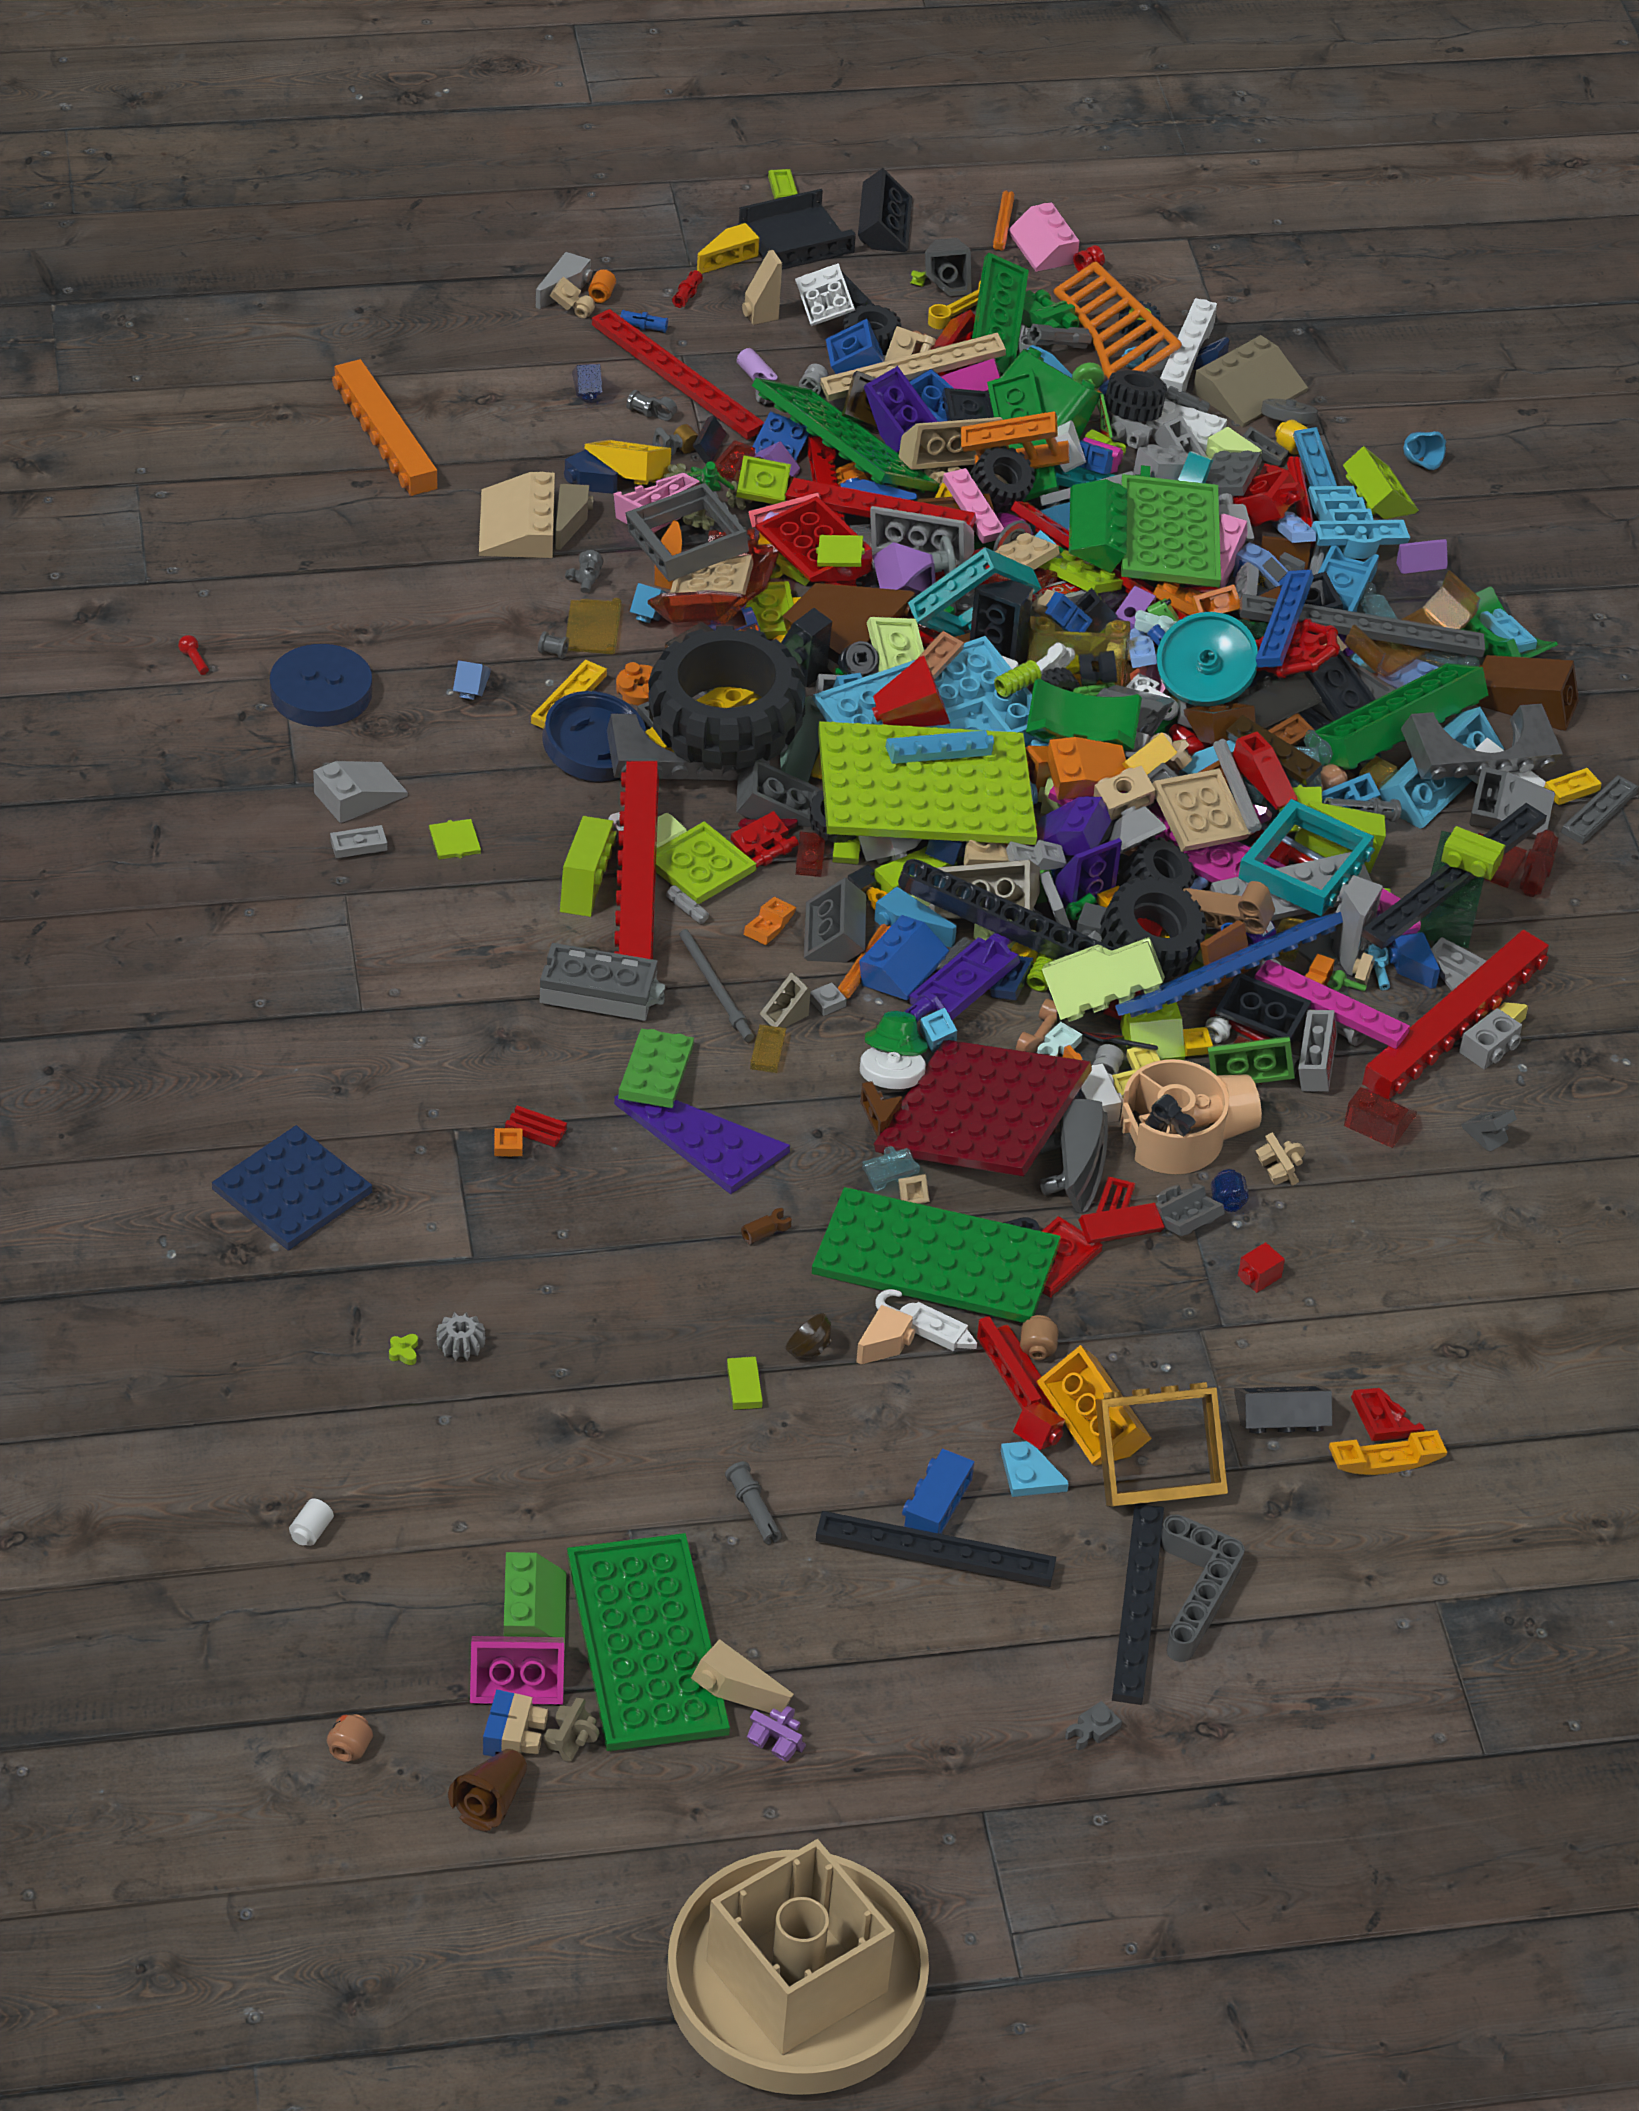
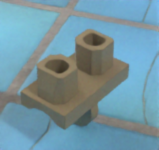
[544,1698,600,1762]

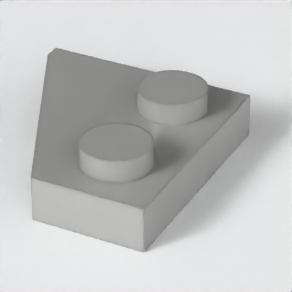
[1431,937,1486,991]

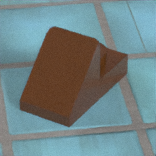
[860,1081,902,1138]

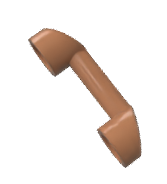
[1016,998,1058,1053]

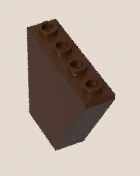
[782,583,916,664]

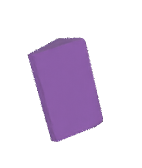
[1396,539,1447,574]

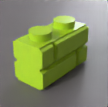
[1441,826,1505,880]

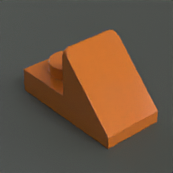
[1191,585,1240,614]

